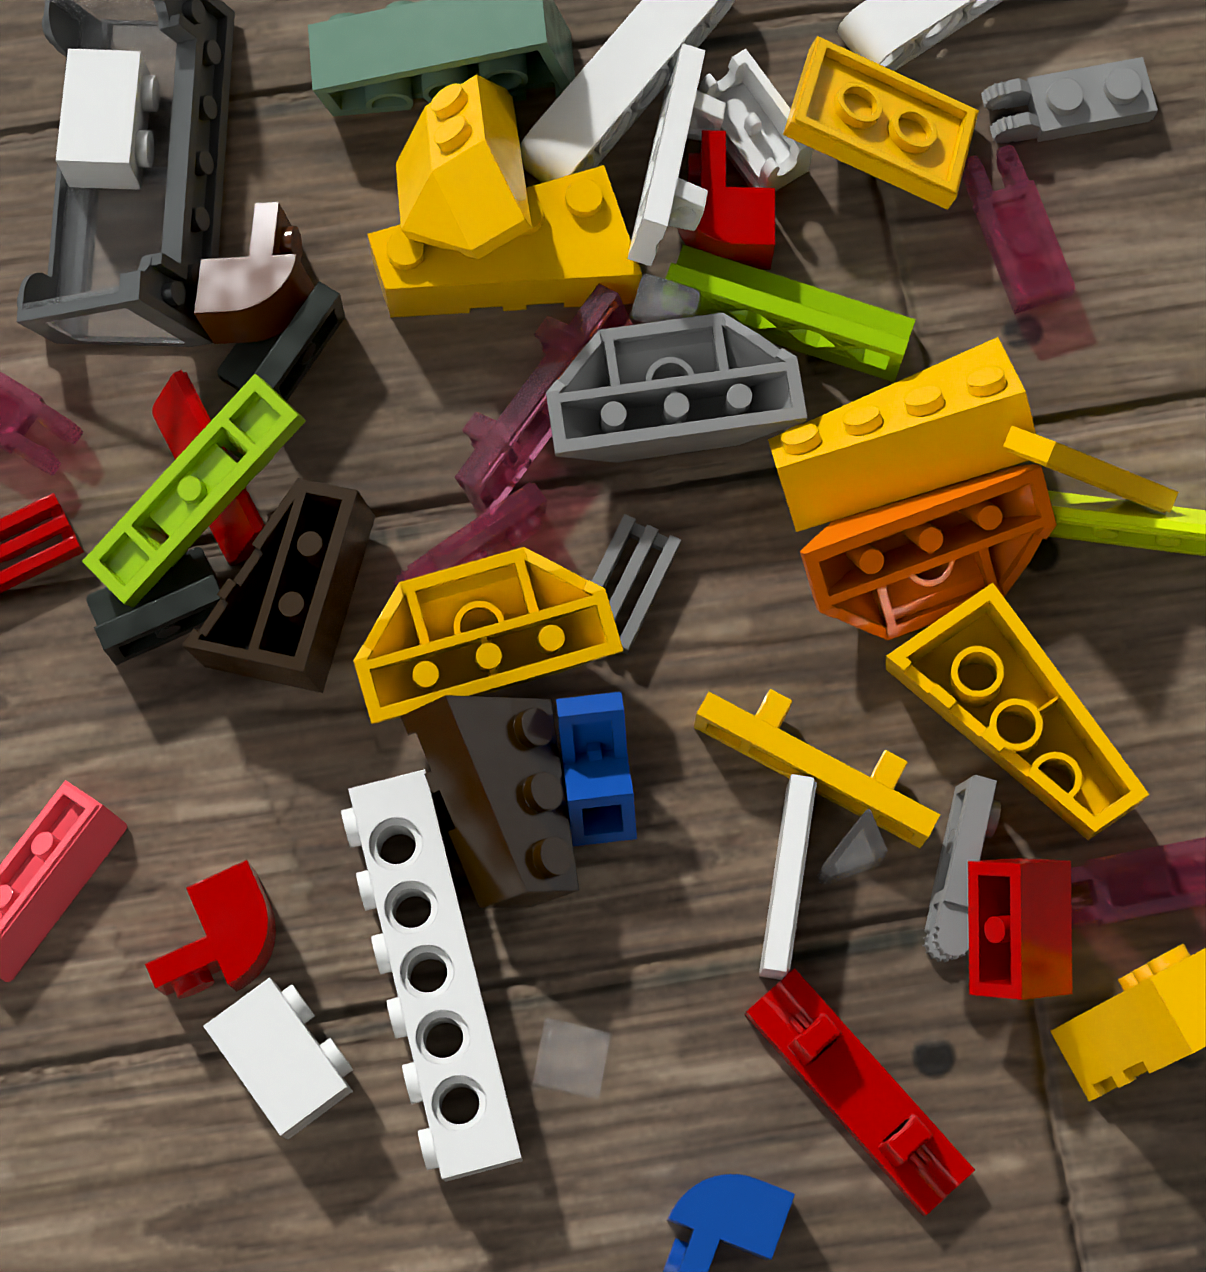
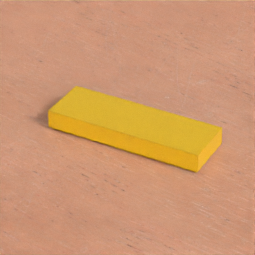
[1003,426,1179,514]

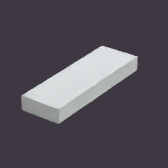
[759,774,817,980]

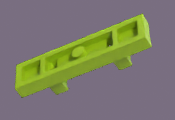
[82,374,306,608]

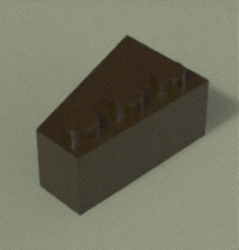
[182,478,375,693]
[400,695,579,909]

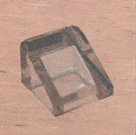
[630,274,702,323]
[817,808,888,886]
[533,1018,611,1099]

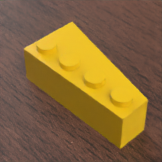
[367,165,642,318]
[886,582,1150,841]

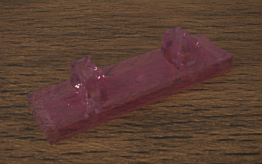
[455,284,633,517]

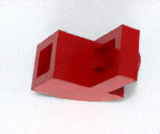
[677,130,775,269]
[145,860,276,999]

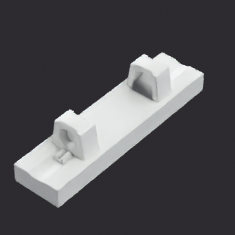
[627,43,726,266]

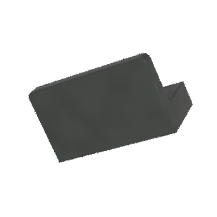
[217,281,345,402]
[86,547,221,666]

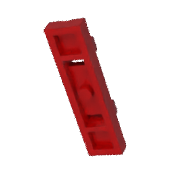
[744,968,975,1216]

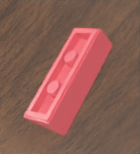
[0,780,127,982]

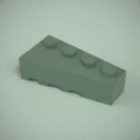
[308,0,575,116]

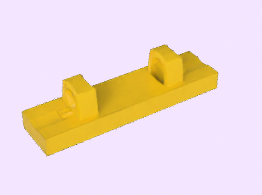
[694,689,941,848]

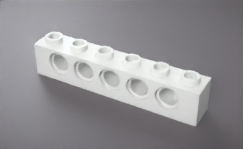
[341,769,523,1182]

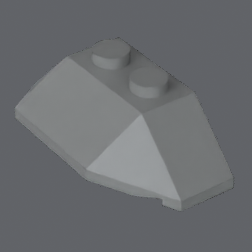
[546,313,807,463]

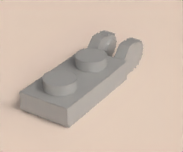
[981,57,1158,144]
[922,775,1001,963]

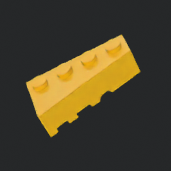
[768,337,1036,532]

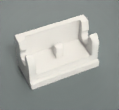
[699,49,813,191]

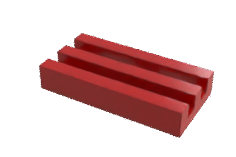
[0,493,84,593]

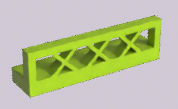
[663,245,916,383]

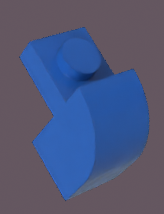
[556,692,637,847]
[663,1174,795,1272]

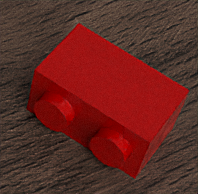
[968,858,1073,1000]

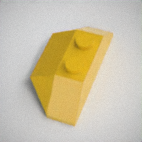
[396,75,532,260]
[353,547,623,724]

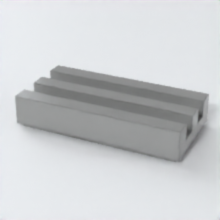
[592,514,681,655]

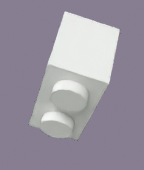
[56,49,160,190]
[203,977,353,1139]

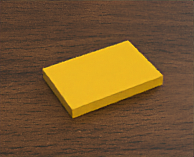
[783,36,979,210]

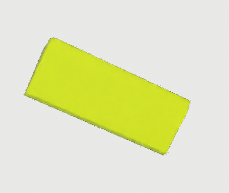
[1048,491,1206,556]

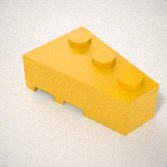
[1050,943,1206,1102]

